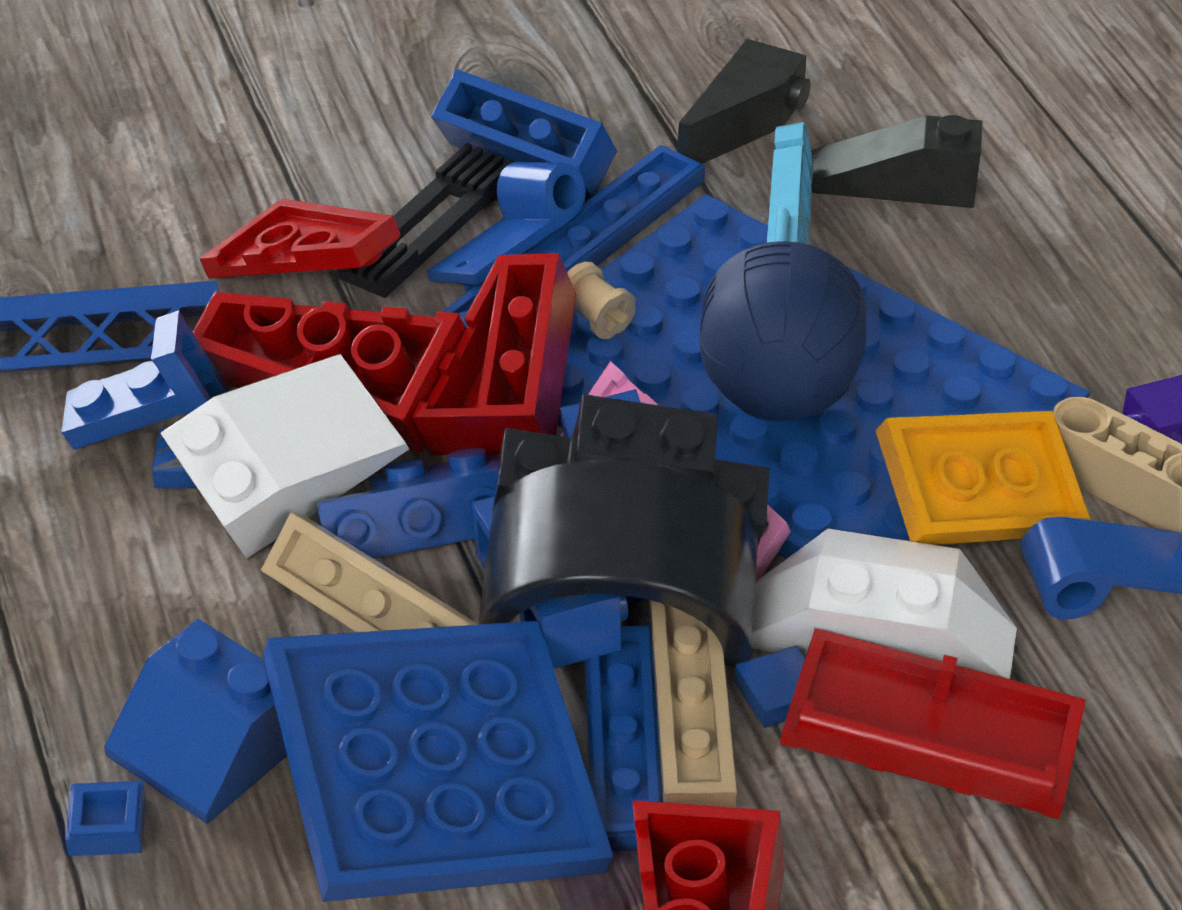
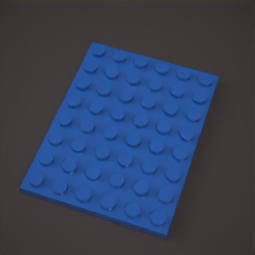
[557,194,1090,559]

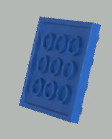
[263,621,614,902]

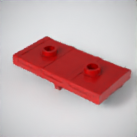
[780,628,1086,820]

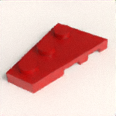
[199,198,401,278]

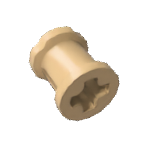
[567,261,636,339]

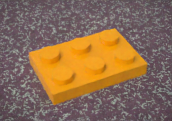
[876,411,1091,545]

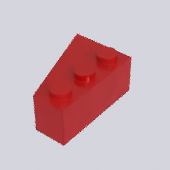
[411,253,576,455]

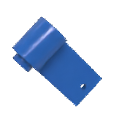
[426,161,586,290]
[1020,517,1182,619]

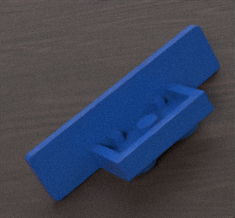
[316,448,499,558]

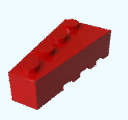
[192,292,466,453]
[632,800,785,910]

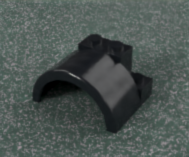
[478,394,770,667]

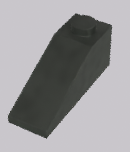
[677,38,811,164]
[811,115,983,208]

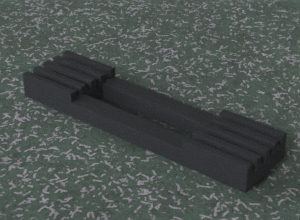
[337,143,514,298]

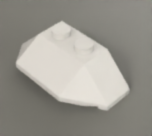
[751,529,1017,679]

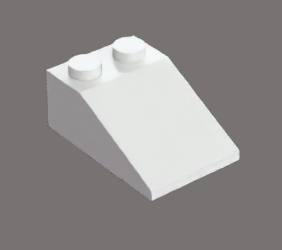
[161,354,409,559]

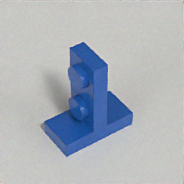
[61,311,230,450]

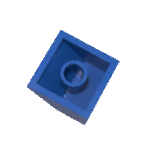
[104,618,287,824]

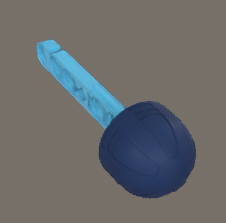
[700,122,866,421]

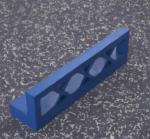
[0,281,219,373]

